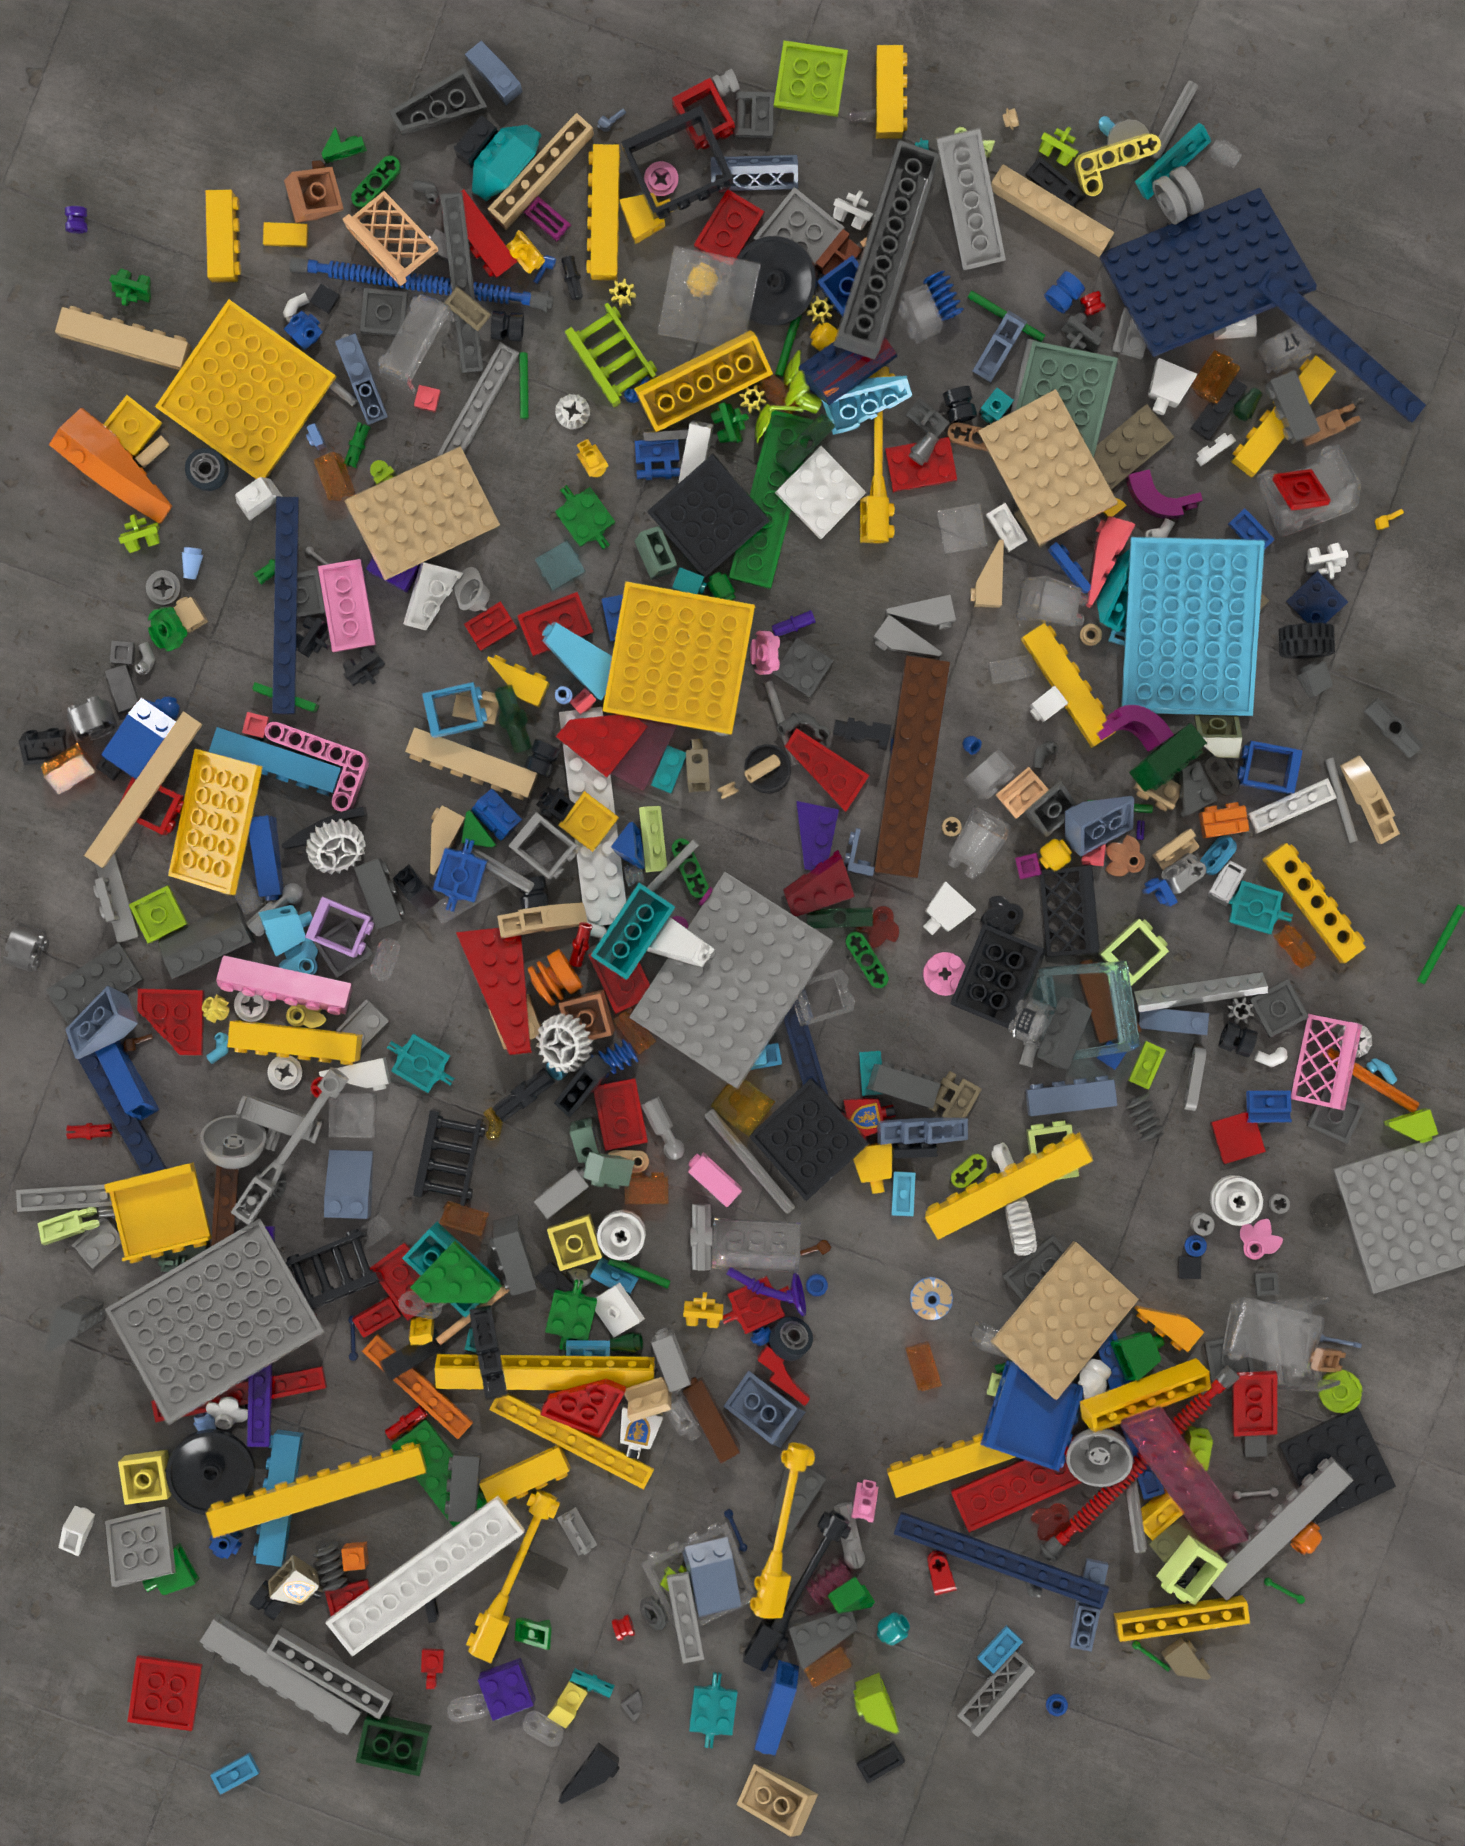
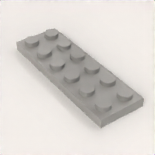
[936,128,1006,271]

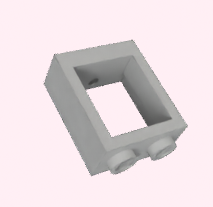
[509,812,578,880]
[534,1166,591,1219]
[651,1328,691,1392]

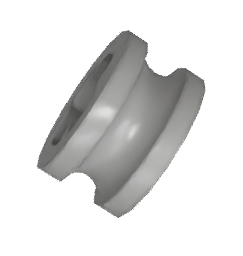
[1268,1193,1290,1214]

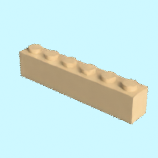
[488,113,594,230]
[991,164,1114,258]
[55,306,192,370]
[405,727,538,800]

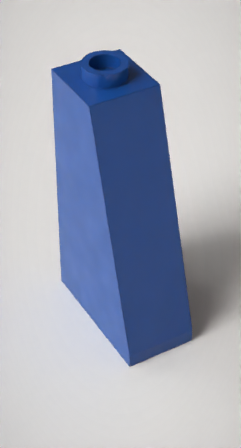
[249,815,284,901]
[95,1040,160,1121]
[754,1660,799,1756]

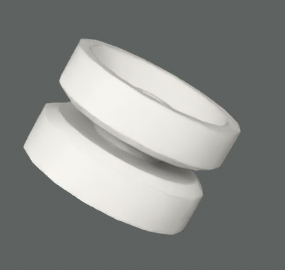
[1210,1175,1263,1226]
[597,1209,646,1261]

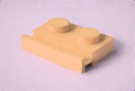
[995,767,1049,819]

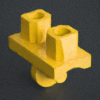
[506,230,545,274]
[576,439,609,477]
[683,1292,724,1328]

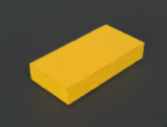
[263,222,308,247]

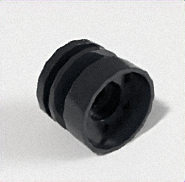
[744,744,791,794]

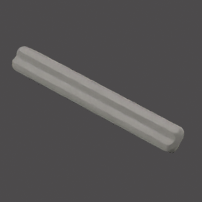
[1149,81,1198,161]
[468,845,534,893]
[1126,1476,1147,1553]

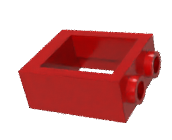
[672,78,735,150]
[118,777,185,836]

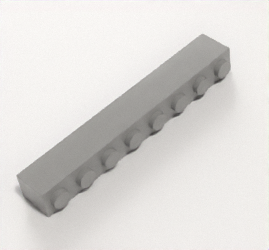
[1212,1456,1353,1600]
[200,1614,363,1735]

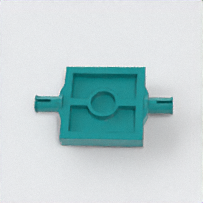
[1228,880,1293,935]
[387,1033,455,1093]
[689,1672,738,1748]

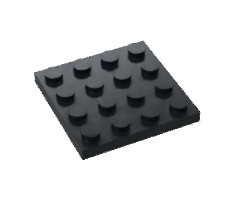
[647,453,770,578]
[749,1078,870,1201]
[1279,1407,1396,1524]

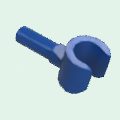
[533,255,556,284]

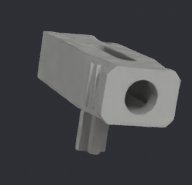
[236,1094,323,1151]

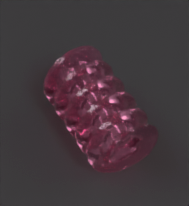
[806,1558,852,1605]

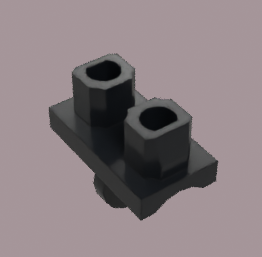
[297,616,330,658]
[343,647,385,686]

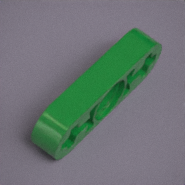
[351,156,401,210]
[672,838,709,898]
[846,932,889,988]

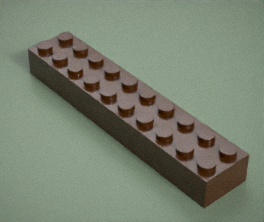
[874,655,950,878]

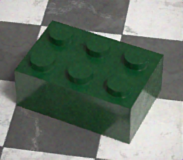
[1129,723,1207,792]
[355,1713,432,1776]

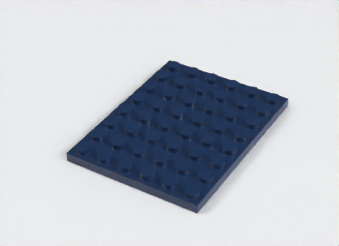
[1099,188,1317,357]

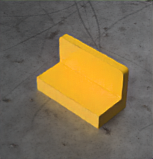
[1141,1488,1185,1541]

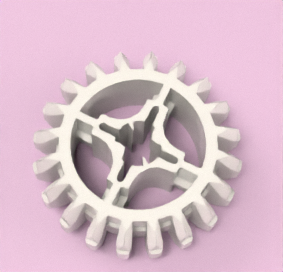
[306,818,366,875]
[535,1014,593,1073]
[1005,1197,1037,1256]

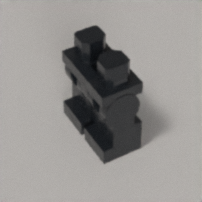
[833,717,891,750]

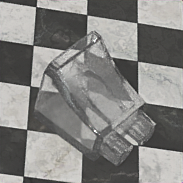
[1016,576,1088,627]
[947,805,1011,879]

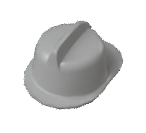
[454,567,490,612]

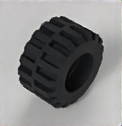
[1278,623,1335,659]

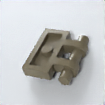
[928,1071,982,1118]

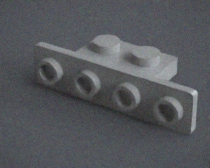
[93,854,139,942]

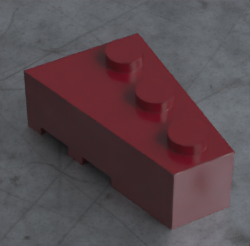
[783,850,855,917]

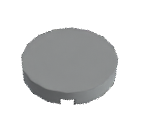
[1107,119,1151,164]

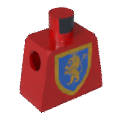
[843,1098,896,1137]

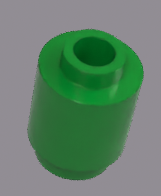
[707,572,736,601]

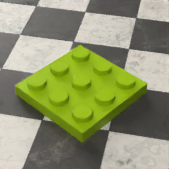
[774,41,848,117]

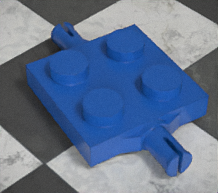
[433,838,488,912]

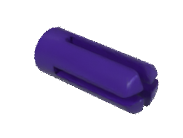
[1136,820,1145,840]

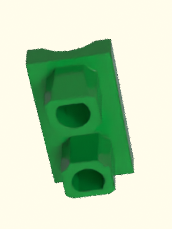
[109,269,151,306]
[711,402,749,443]

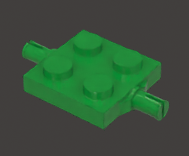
[555,485,615,550]
[545,1279,597,1351]

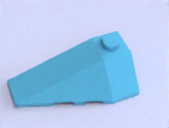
[822,376,912,435]

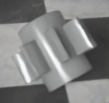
[1226,998,1254,1024]

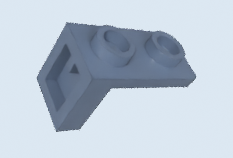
[844,828,875,876]

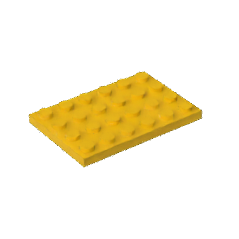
[168,749,263,895]

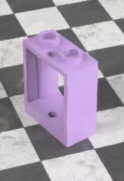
[305,897,374,958]

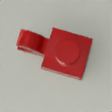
[421,1648,444,1689]

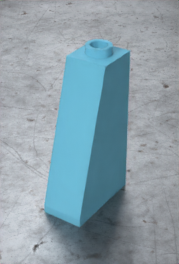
[542,622,612,700]

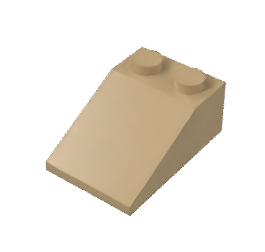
[737,1764,818,1837]

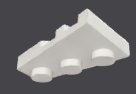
[403,562,463,630]

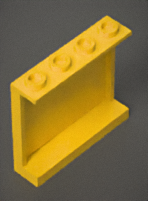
[104,1162,212,1264]

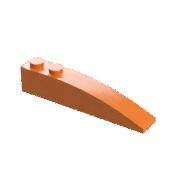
[49,408,173,524]

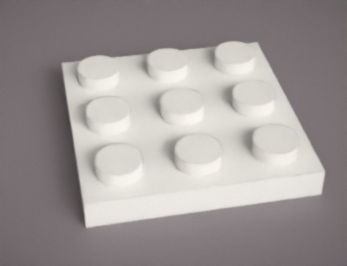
[775,446,866,539]

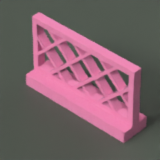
[1291,1014,1362,1111]

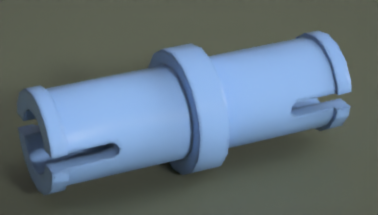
[555,686,572,704]

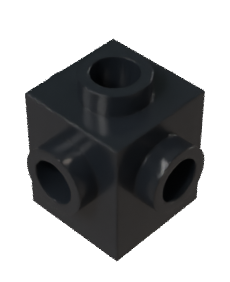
[536,787,575,821]

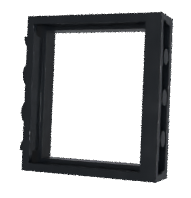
[621,106,733,219]

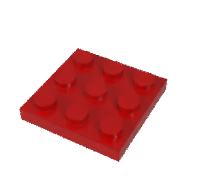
[127,1655,203,1731]

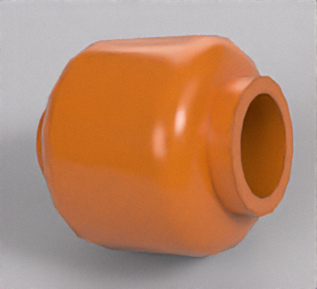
[1290,1521,1322,1555]

